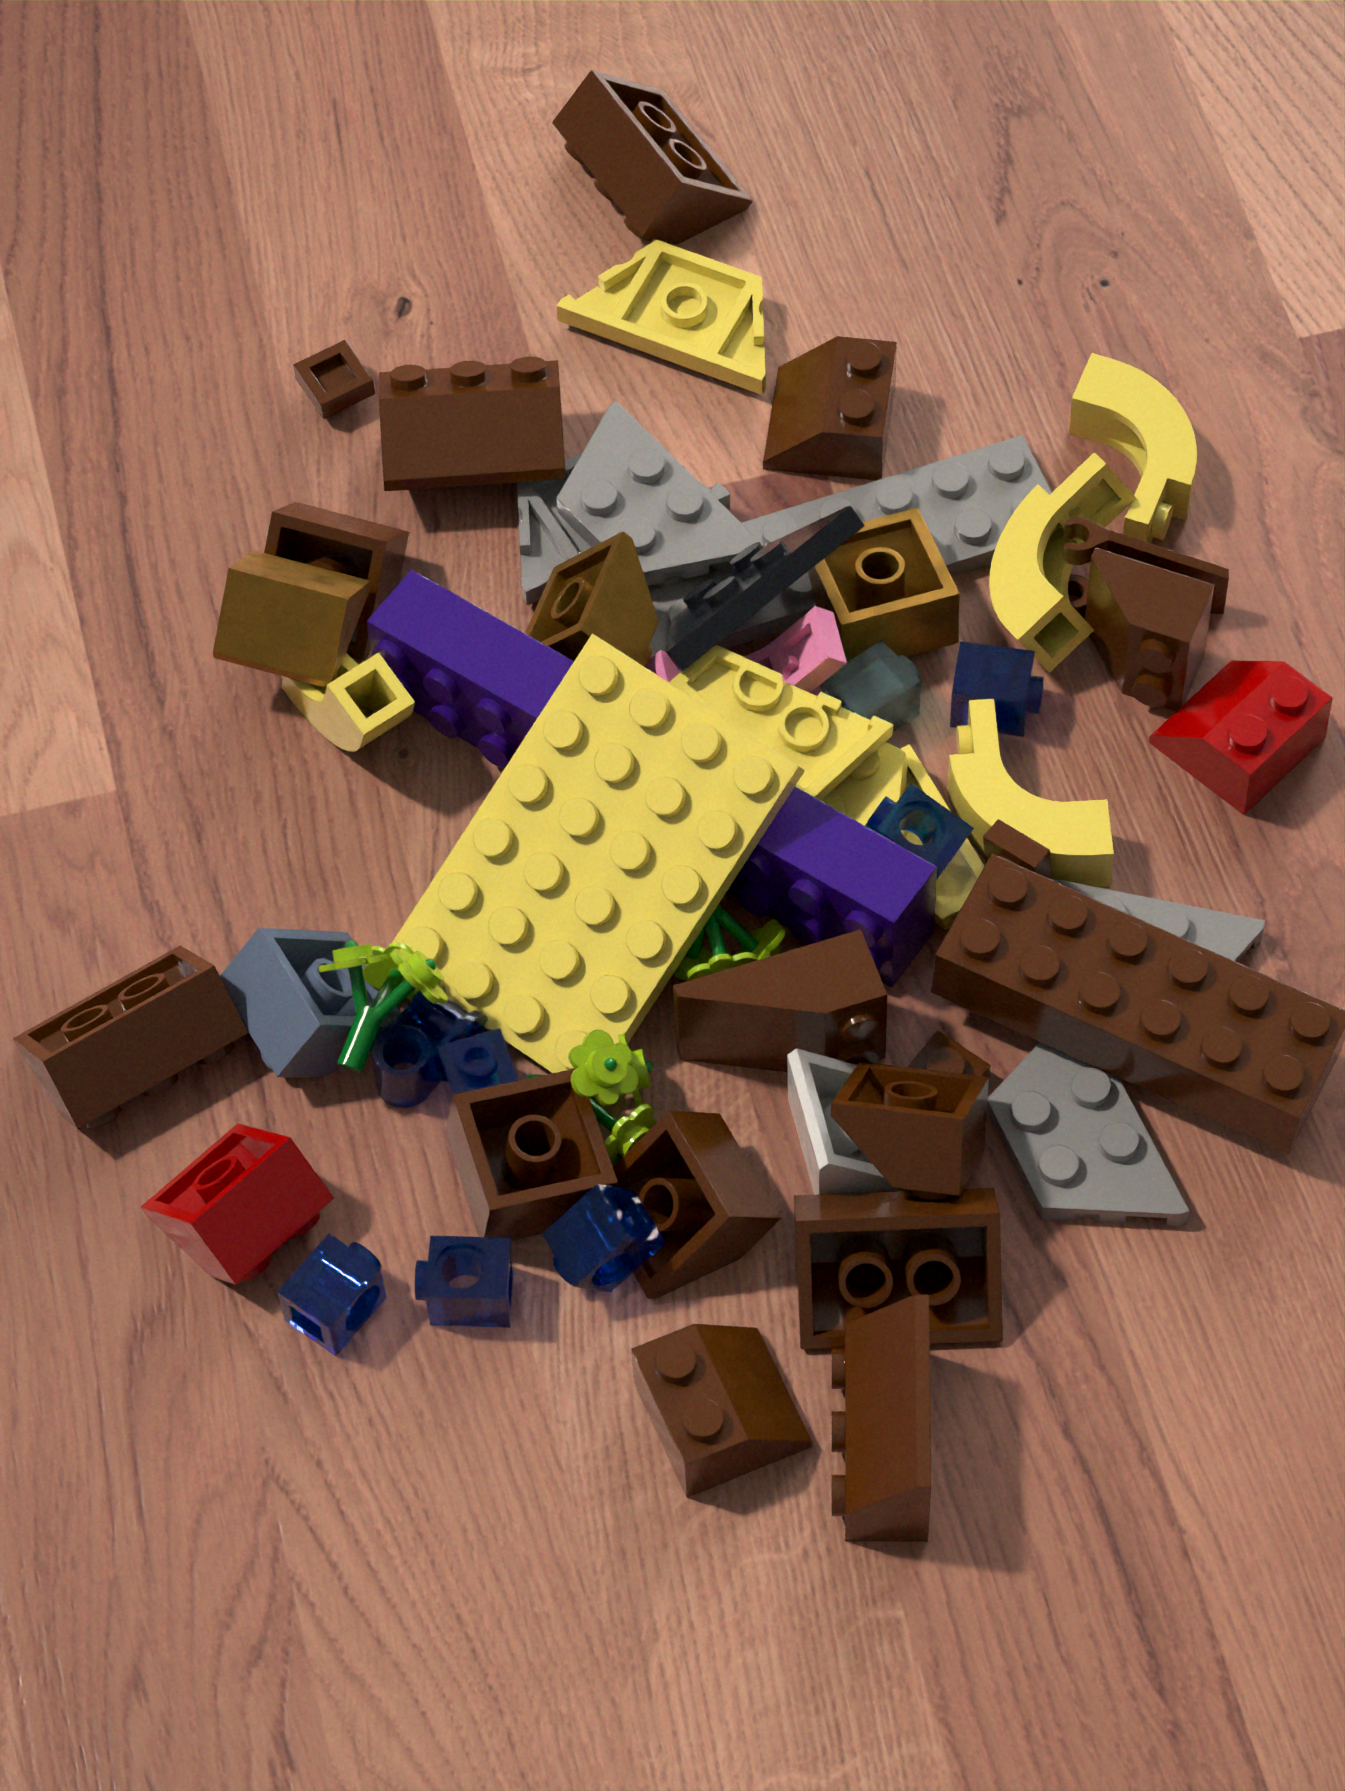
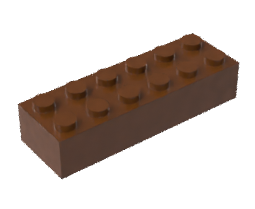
[931,854,1345,1154]

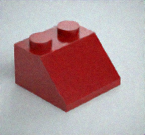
[1149,660,1333,815]
[140,1123,334,1285]

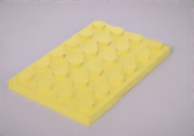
[392,634,805,1098]

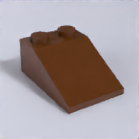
[673,929,887,1072]

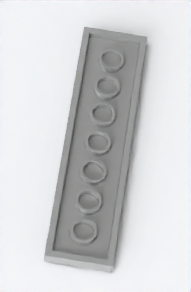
[648,435,1052,657]

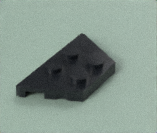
[665,506,865,671]

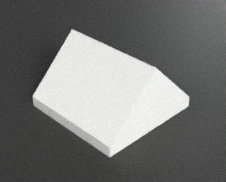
[787,1048,912,1195]

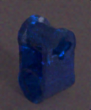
[372,983,488,1108]

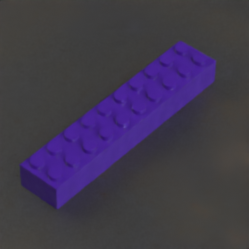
[367,569,937,987]

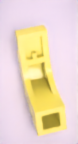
[1069,353,1197,543]
[989,453,1136,673]
[281,652,415,752]
[947,699,1114,887]

